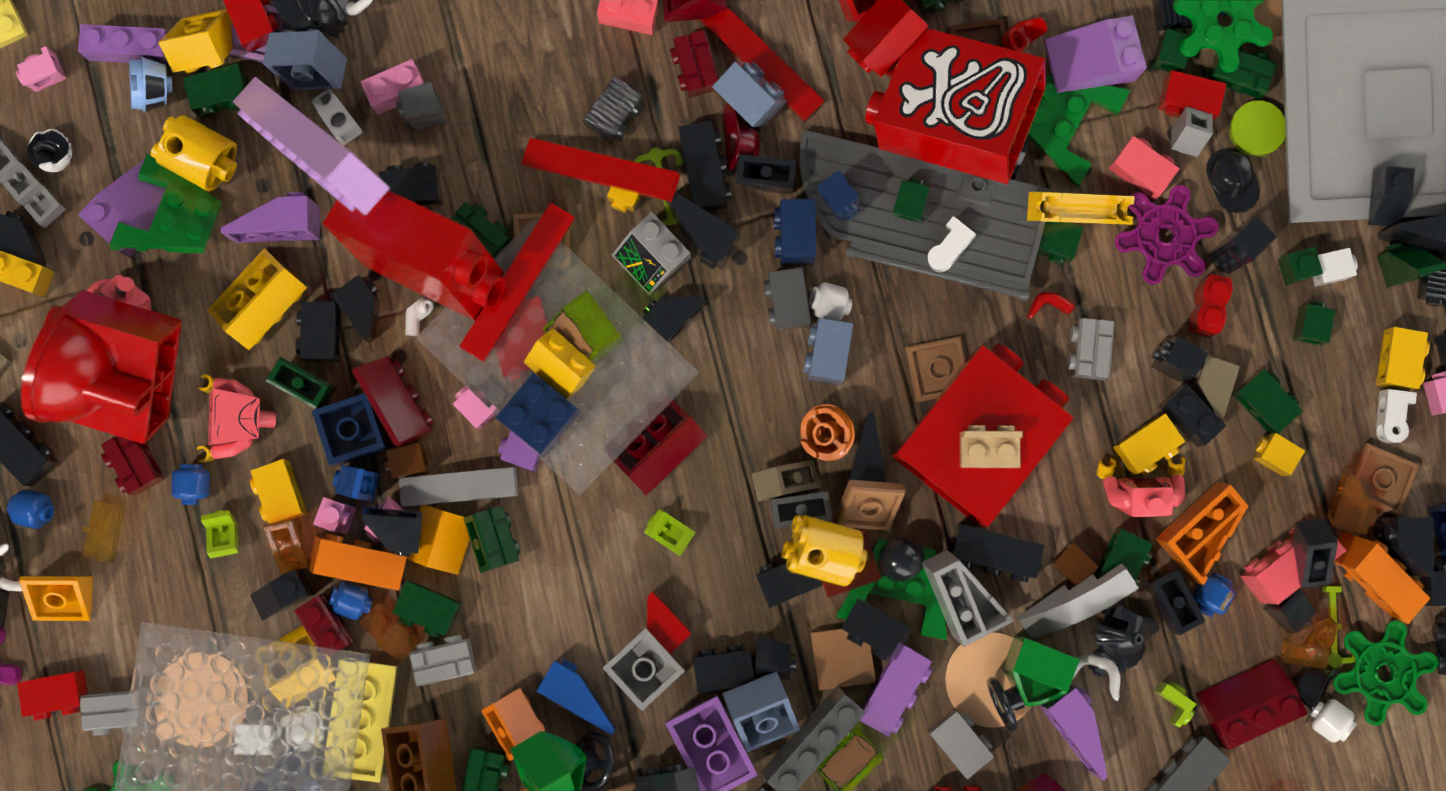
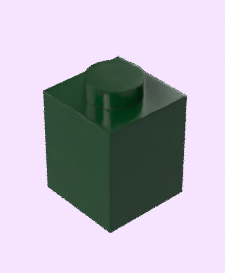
[1151,28,1188,73]
[893,177,930,224]
[1278,247,1323,286]
[1293,301,1335,346]

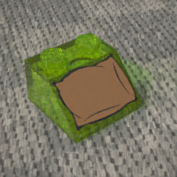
[543,290,623,363]
[816,726,885,791]

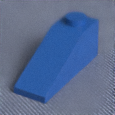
[333,465,380,502]
[537,658,616,735]

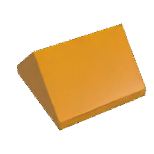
[406,505,470,575]
[19,576,93,621]

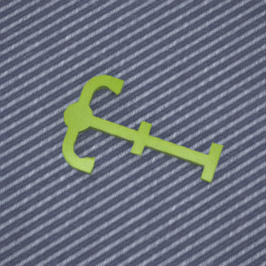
[634,148,684,226]
[1307,586,1355,668]

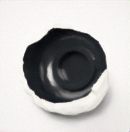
[27,129,73,172]

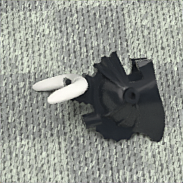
[272,0,373,39]
[1073,605,1159,700]

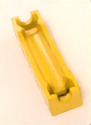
[1027,192,1135,225]

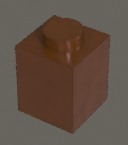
[383,443,430,480]
[1049,543,1098,587]

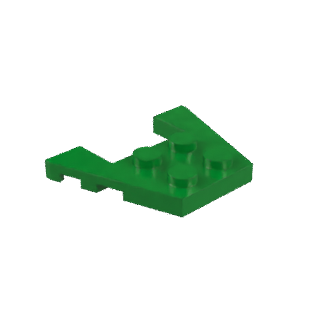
[1027,75,1130,187]
[110,154,222,253]
[836,539,947,640]

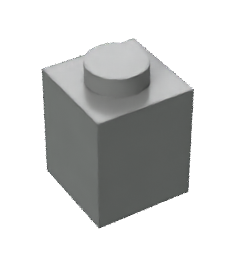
[1171,107,1213,157]

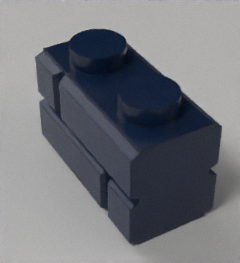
[817,171,861,221]

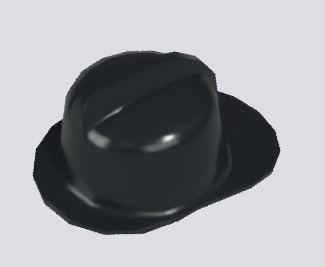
[1206,148,1260,213]
[1292,665,1337,723]

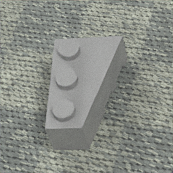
[921,550,1014,647]

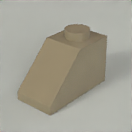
[1192,355,1240,420]
[752,460,820,502]

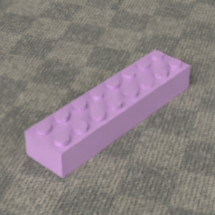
[233,77,389,215]

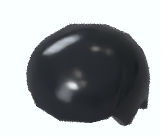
[878,536,925,582]

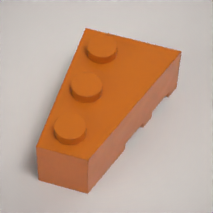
[1155,482,1248,585]
[1334,532,1430,624]
[307,534,407,591]

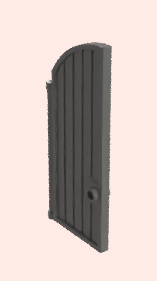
[800,130,1054,301]

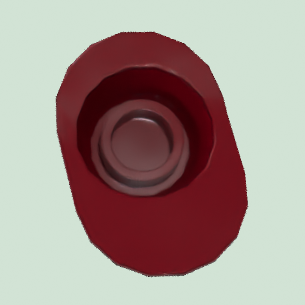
[722,103,760,170]

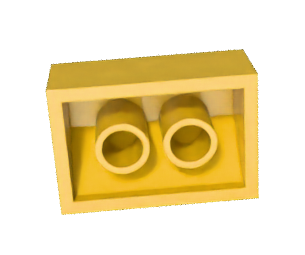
[207,248,307,350]

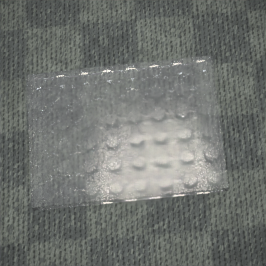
[416,217,699,496]
[114,622,370,791]

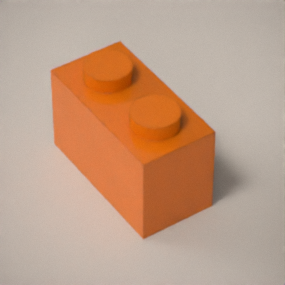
[481,688,545,761]

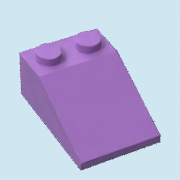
[1043,16,1147,93]
[78,160,166,258]
[221,192,320,243]
[1038,686,1108,781]
[665,694,758,791]

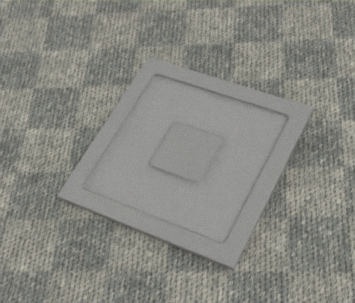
[1281,0,1446,223]

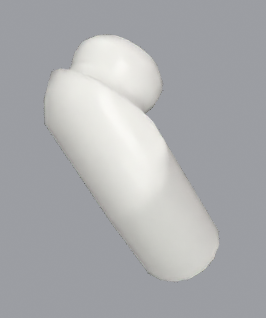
[405,298,434,336]

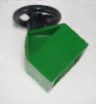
[987,636,1079,732]
[510,731,615,791]

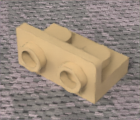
[960,426,1023,468]

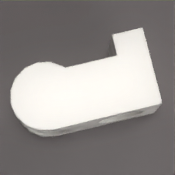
[311,89,363,146]
[928,216,976,272]
[1376,389,1417,443]

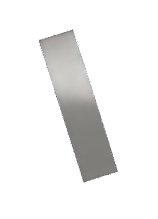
[0,138,66,228]
[399,467,518,507]
[1017,563,1139,639]

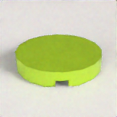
[1229,101,1286,157]

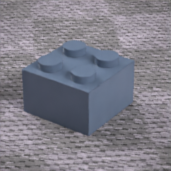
[262,29,347,90]
[713,62,787,127]
[803,318,853,386]
[723,671,800,752]

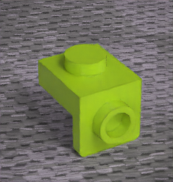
[644,509,696,556]
[201,510,239,558]
[1154,681,1196,728]

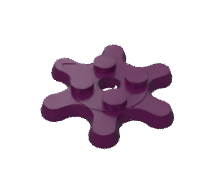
[1114,185,1218,285]

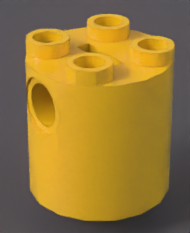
[151,115,237,192]
[782,515,867,587]

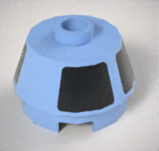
[129,56,172,113]

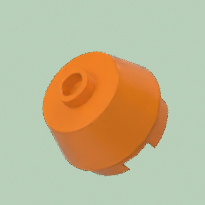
[800,404,855,461]

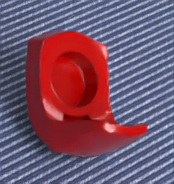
[1001,17,1048,52]
[1026,291,1075,319]

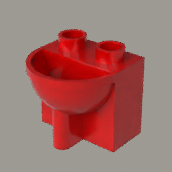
[21,290,182,444]

